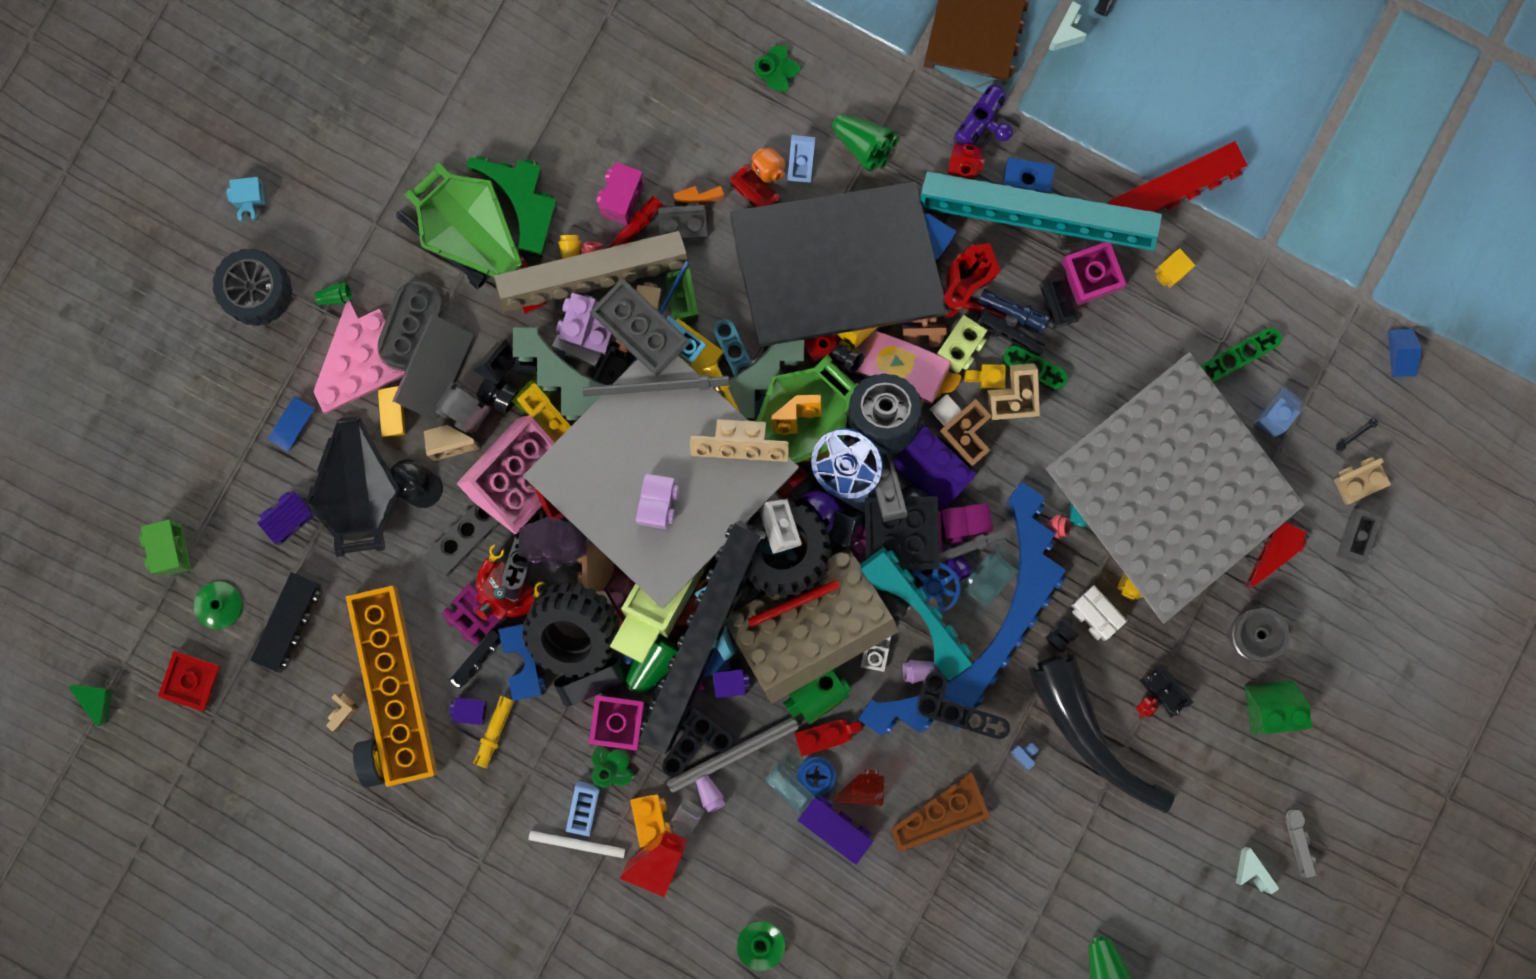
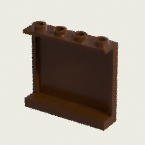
[923,0,1030,85]

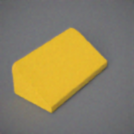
[378,386,406,437]

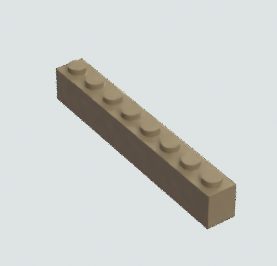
[494,231,687,312]

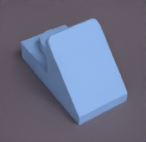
[787,135,815,183]

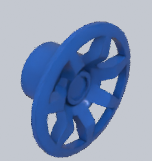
[912,563,960,613]

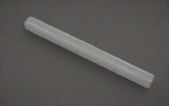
[667,717,799,792]

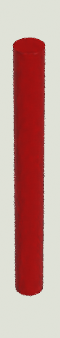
[747,579,841,627]

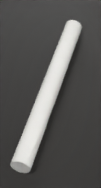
[528,830,625,858]

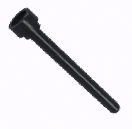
[396,210,489,290]

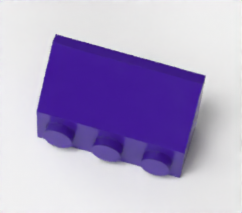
[893,426,977,511]

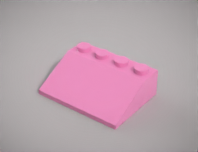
[457,415,555,534]

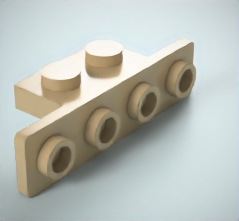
[690,419,789,462]

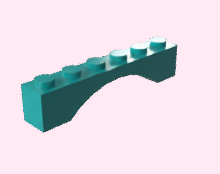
[860,547,973,681]

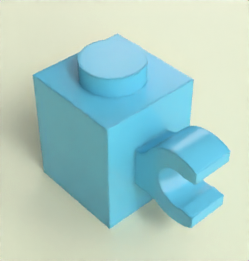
[227,177,265,223]

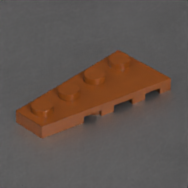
[891,772,990,853]

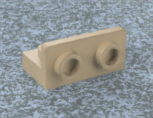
[1334,457,1391,505]

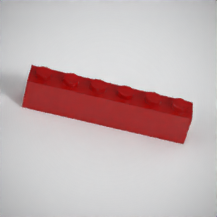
[1107,141,1248,213]

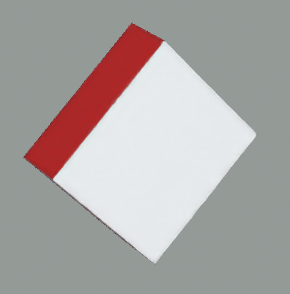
[929,394,962,427]

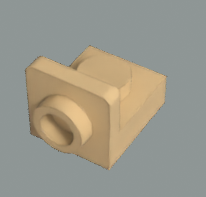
[326,694,357,732]

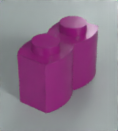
[940,503,993,544]

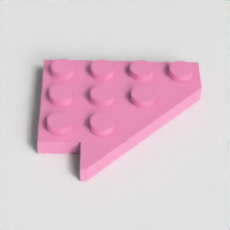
[314,301,405,414]

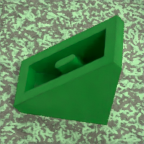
[68,684,113,726]

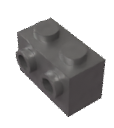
[1336,509,1382,564]

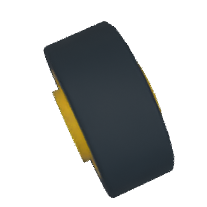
[353,739,385,788]

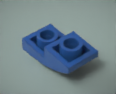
[268,396,316,452]

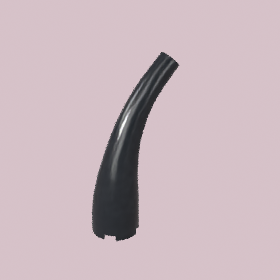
[1028,652,1175,813]

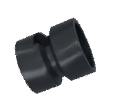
[476,378,521,415]

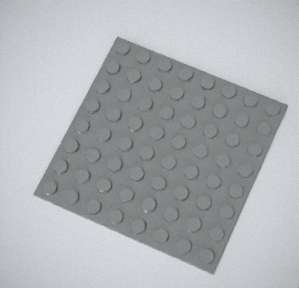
[1045,352,1305,623]
[523,356,799,609]

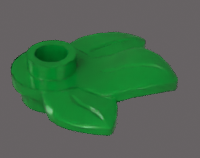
[754,45,801,92]
[591,745,635,788]

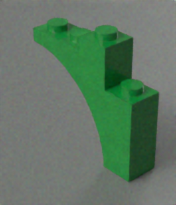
[467,156,557,258]

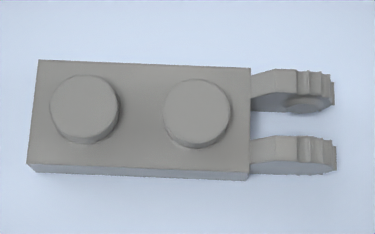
[1285,809,1317,878]

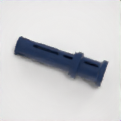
[978,288,1051,334]

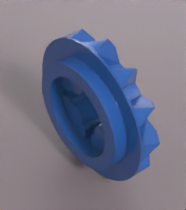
[797,757,836,796]

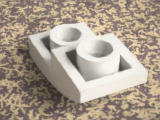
[861,636,891,672]

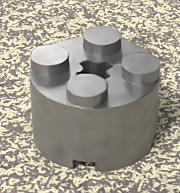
[435,382,492,434]

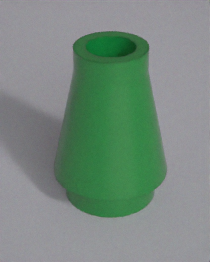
[314,281,352,305]

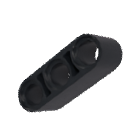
[554,655,627,706]

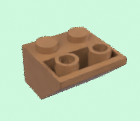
[577,542,615,593]

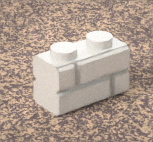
[1071,585,1127,641]

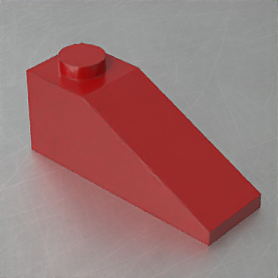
[1245,522,1307,588]

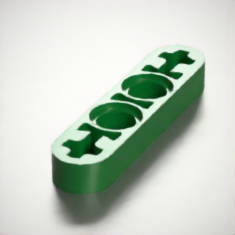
[1201,328,1282,383]

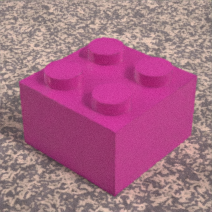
[596,162,645,225]
[1061,242,1126,306]
[589,695,645,750]

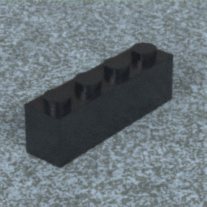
[250,572,322,673]

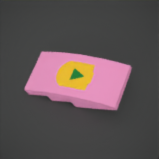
[841,331,951,404]

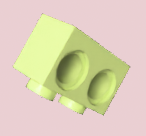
[937,315,987,374]

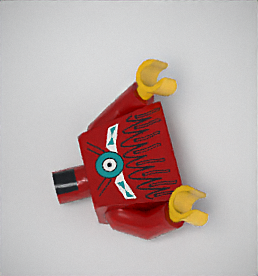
[476,544,544,620]

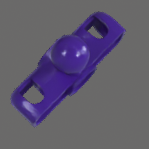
[953,84,1013,145]

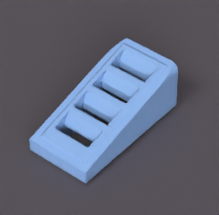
[566,781,600,836]

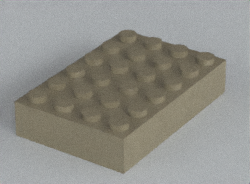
[727,547,899,704]

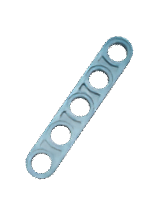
[714,319,766,420]

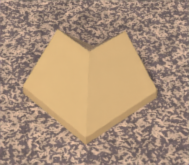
[424,425,480,461]

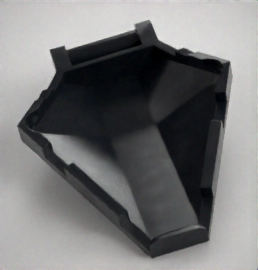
[305,416,401,557]

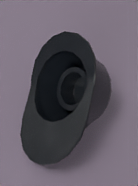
[390,459,442,508]

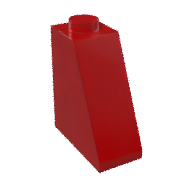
[620,831,688,898]

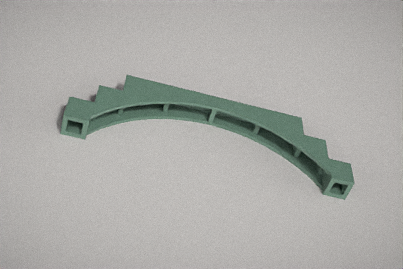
[513,327,804,421]

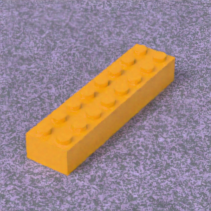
[345,586,438,787]

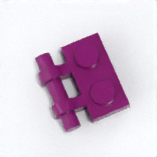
[441,584,501,647]

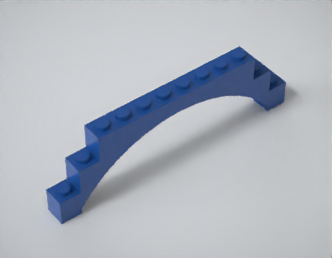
[857,482,1066,736]

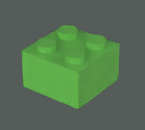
[139,520,192,577]

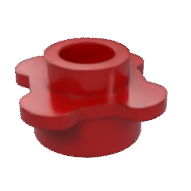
[1136,696,1158,719]

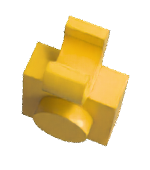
[964,364,1005,390]

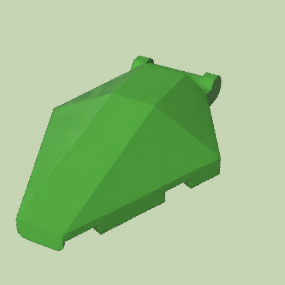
[404,162,523,277]
[756,355,859,464]

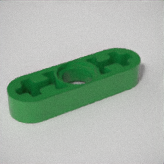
[1003,346,1068,391]

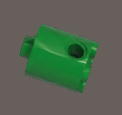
[783,668,851,725]

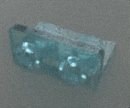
[965,552,1018,608]

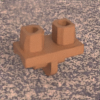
[902,317,946,347]

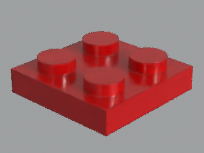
[157,651,221,712]

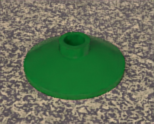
[194,582,242,629]
[736,921,785,971]

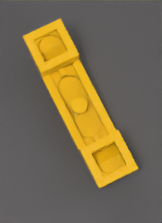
[517,383,571,443]

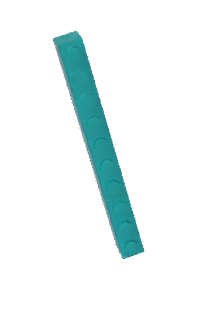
[921,172,1162,251]

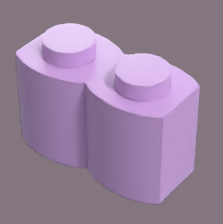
[636,474,679,530]

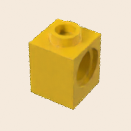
[1155,248,1196,288]

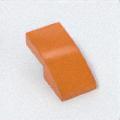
[673,186,724,206]

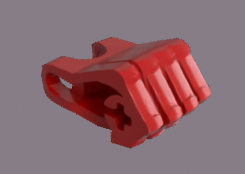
[943,243,1000,318]

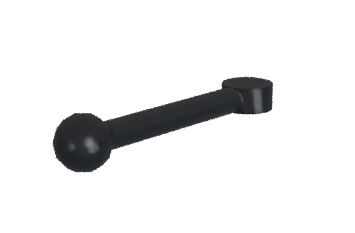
[1336,418,1378,451]

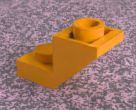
[772,395,822,435]

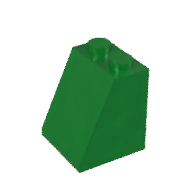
[1244,680,1313,734]

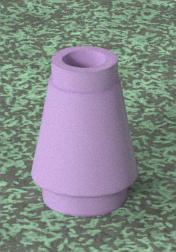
[902,660,939,684]
[695,775,725,813]

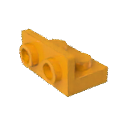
[630,794,672,848]

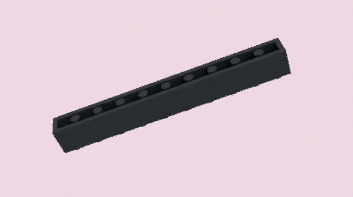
[639,520,767,755]

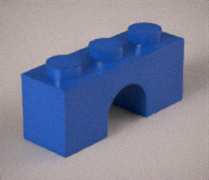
[499,624,546,701]

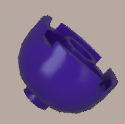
[796,490,841,535]

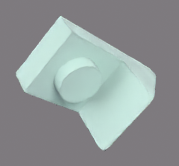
[1049,2,1087,51]
[1236,847,1279,894]

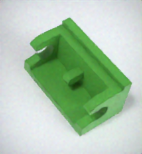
[665,268,699,322]

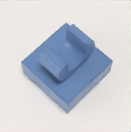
[1010,743,1039,770]

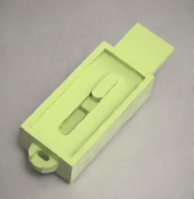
[610,561,710,664]

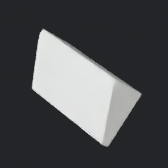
[759,499,801,553]

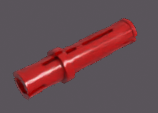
[606,195,663,248]

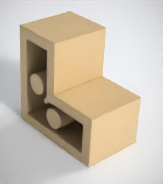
[987,363,1040,420]

